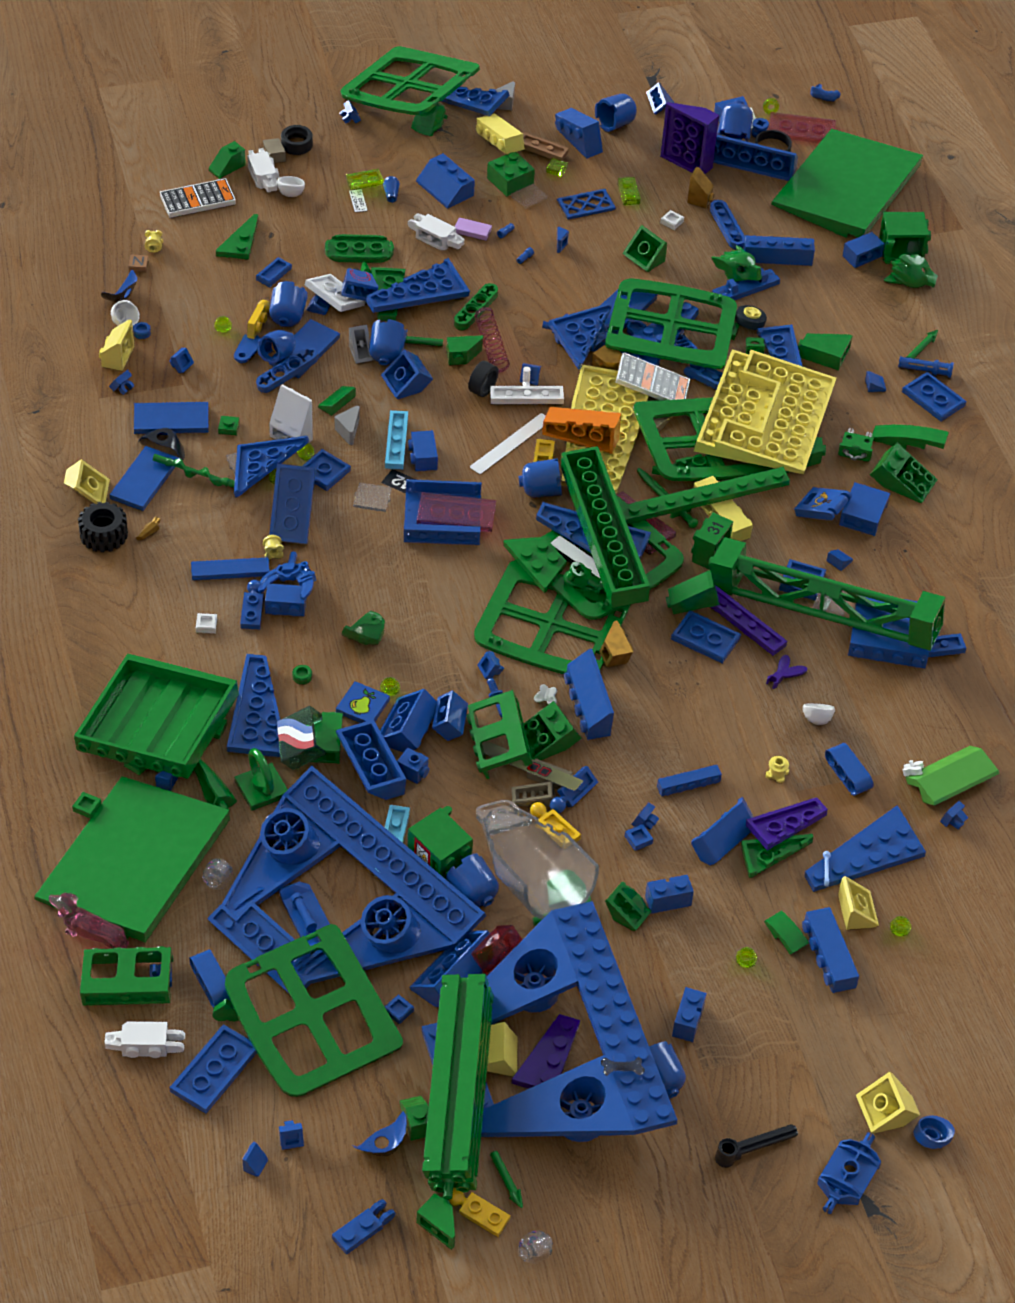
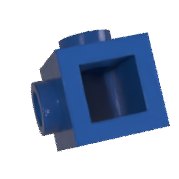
[397,748,430,784]

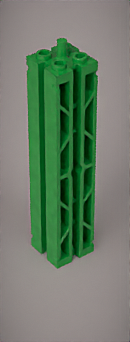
[422,974,494,1200]

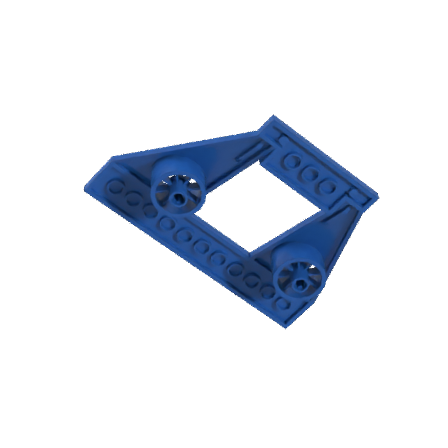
[207,766,486,994]
[421,901,677,1142]

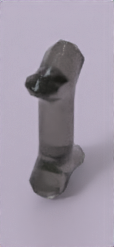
[601,1057,645,1076]

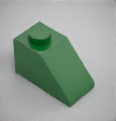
[209,141,246,179]
[446,335,483,365]
[399,1096,429,1141]
[416,1193,455,1250]

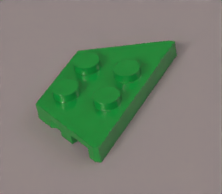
[503,537,566,593]

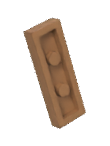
[523,132,569,163]

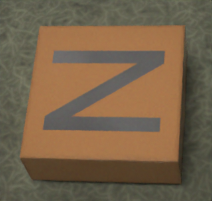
[129,255,148,272]

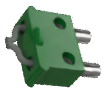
[838,428,874,462]

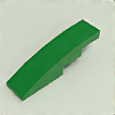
[872,424,949,450]

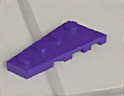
[746,797,828,850]
[512,1014,580,1089]

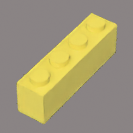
[476,113,525,154]
[693,476,753,541]

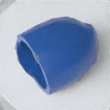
[258,330,296,363]

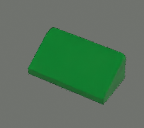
[318,386,356,416]

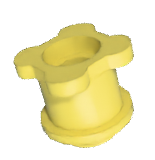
[145,230,163,253]
[262,535,284,560]
[766,756,789,783]

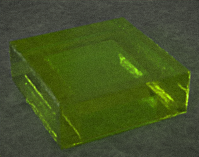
[546,158,568,177]

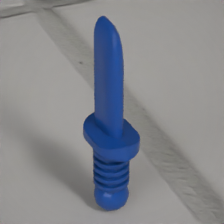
[487,678,503,717]

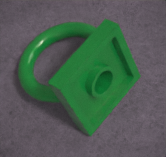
[234,748,288,811]

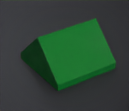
[622,225,667,272]

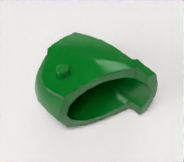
[411,100,448,136]
[341,611,385,645]

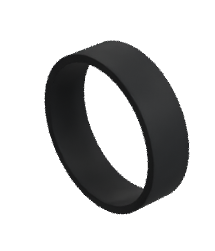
[755,130,792,152]

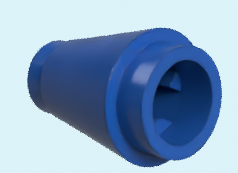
[383,176,400,202]

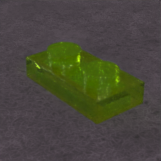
[346,169,384,190]
[617,177,641,205]

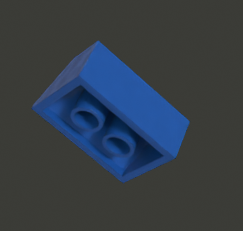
[416,153,475,209]
[380,689,437,753]

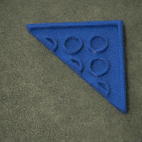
[549,303,612,369]
[234,436,309,498]

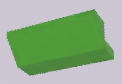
[906,746,999,806]

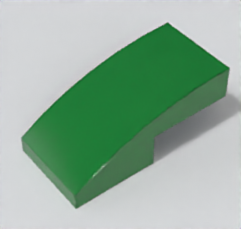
[764,910,809,955]

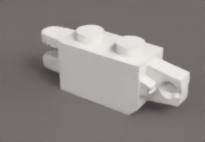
[247,148,279,192]
[407,213,465,250]
[105,1022,185,1058]

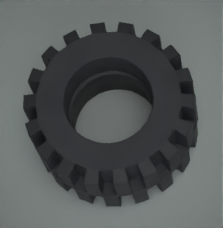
[78,502,128,552]

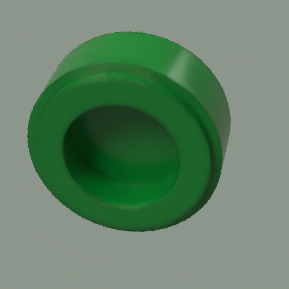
[292,665,312,685]

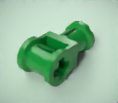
[563,562,603,594]

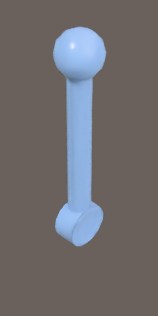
[823,851,831,887]

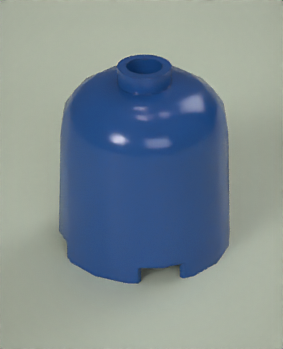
[595,93,637,132]
[717,100,753,142]
[269,281,308,327]
[369,319,408,365]
[518,458,562,497]
[446,853,499,907]
[649,1041,686,1099]

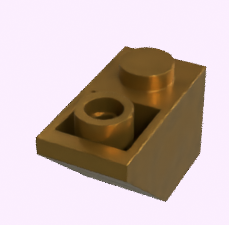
[599,620,633,667]

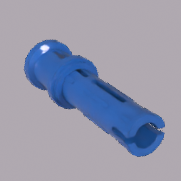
[898,356,954,378]

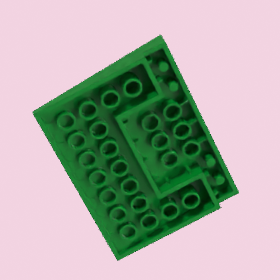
[771,129,923,238]
[34,776,230,943]

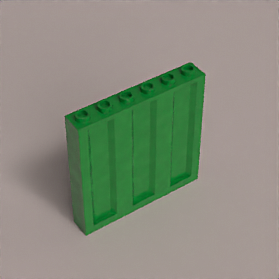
[74,653,239,779]

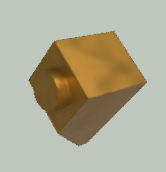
[687,167,715,208]
[592,345,623,371]

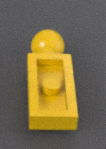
[247,300,270,339]
[530,802,581,850]
[449,1188,511,1237]

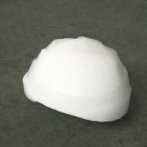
[277,176,305,197]
[111,300,139,326]
[803,703,835,725]

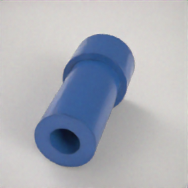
[497,223,515,239]
[516,247,535,264]

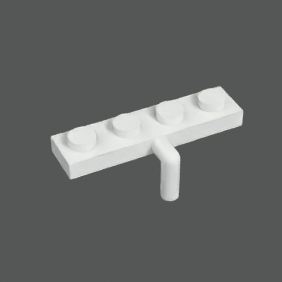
[490,367,564,404]

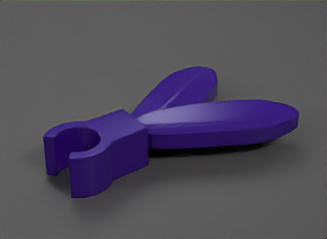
[766,655,807,689]

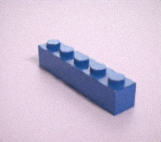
[657,765,722,796]

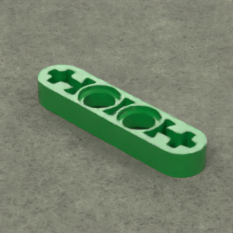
[454,283,498,331]

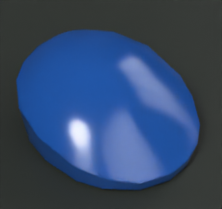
[913,1115,955,1149]

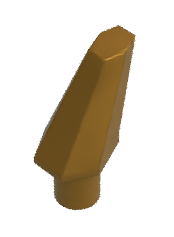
[136,517,161,541]

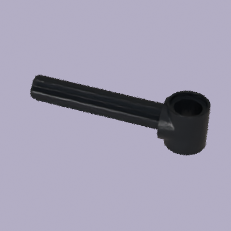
[715,1124,798,1168]

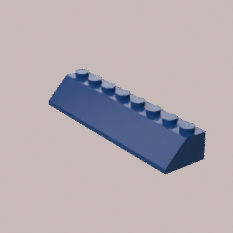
[713,135,798,181]

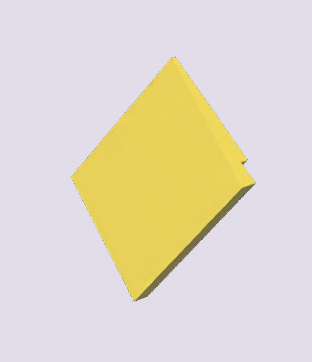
[694,349,836,474]

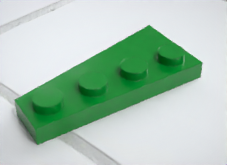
[371,267,406,321]

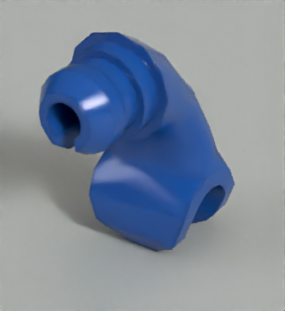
[810,84,841,102]

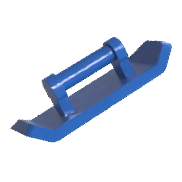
[691,797,754,865]
[279,881,330,946]

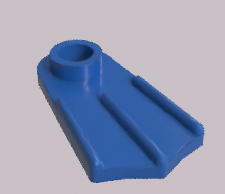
[234,334,260,363]

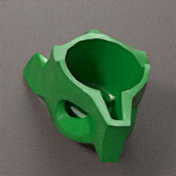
[712,245,762,282]
[884,254,938,288]

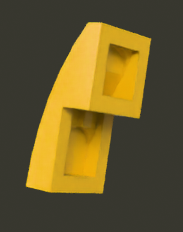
[533,439,555,462]

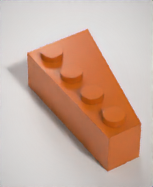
[542,407,622,454]

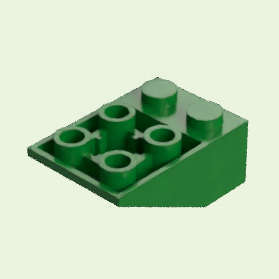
[870,443,938,503]
[506,701,582,760]

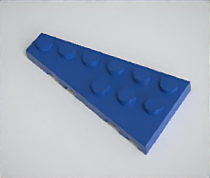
[366,258,470,313]
[227,654,288,758]

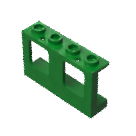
[466,690,533,779]
[80,946,174,1006]

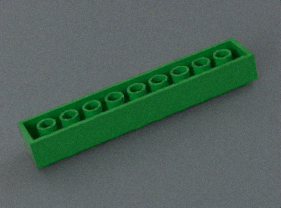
[561,446,650,608]

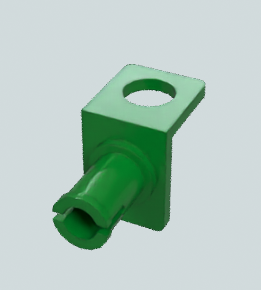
[746,337,765,355]

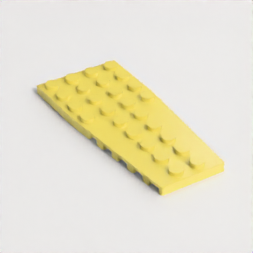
[561,365,649,494]

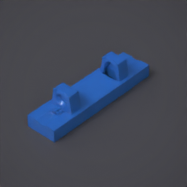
[712,268,780,300]

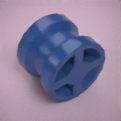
[751,118,769,138]

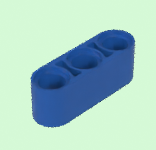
[825,743,874,796]
[189,949,230,1008]

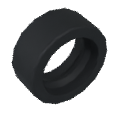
[281,125,313,155]
[468,361,499,397]

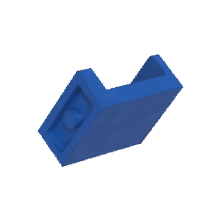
[839,482,890,536]

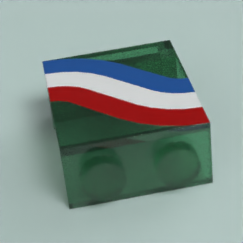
[277,706,326,770]

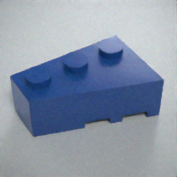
[555,108,603,159]

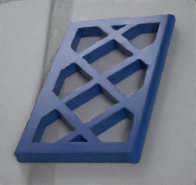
[557,189,616,220]

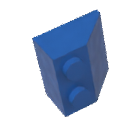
[381,349,433,399]

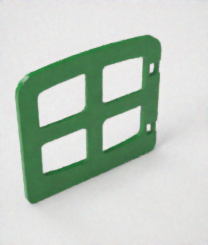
[340,46,480,115]
[605,278,737,369]
[633,397,775,481]
[542,495,684,620]
[474,560,631,674]
[225,924,403,1097]

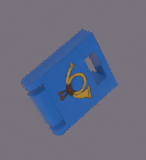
[794,487,852,520]

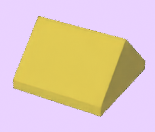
[838,876,879,930]
[487,1022,518,1077]

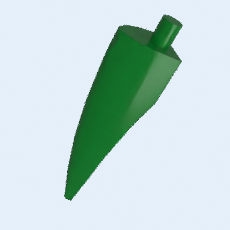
[194,758,237,809]

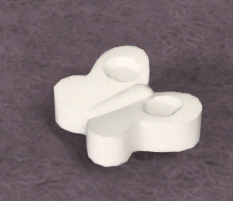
[534,684,558,704]
[903,760,924,776]

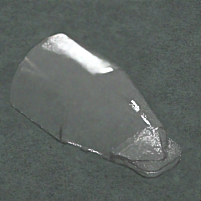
[476,800,599,919]

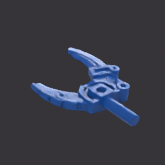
[258,551,316,600]

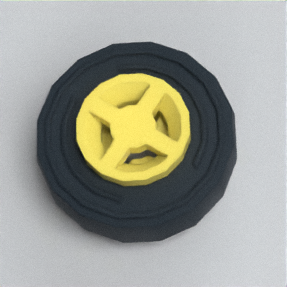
[735,305,767,330]

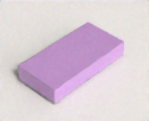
[455,218,492,241]

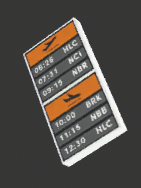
[160,178,236,218]
[615,353,690,400]

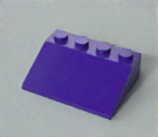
[660,102,719,174]

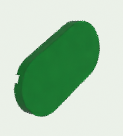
[325,234,394,263]

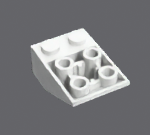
[269,384,313,452]

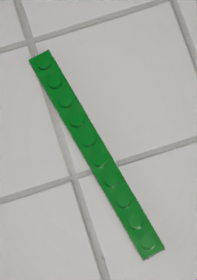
[620,467,790,524]

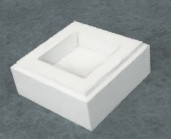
[660,210,684,230]
[196,613,217,634]

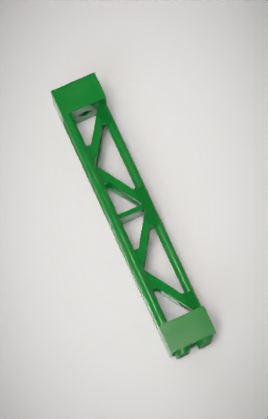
[708,537,946,651]

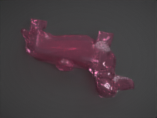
[49,893,129,949]

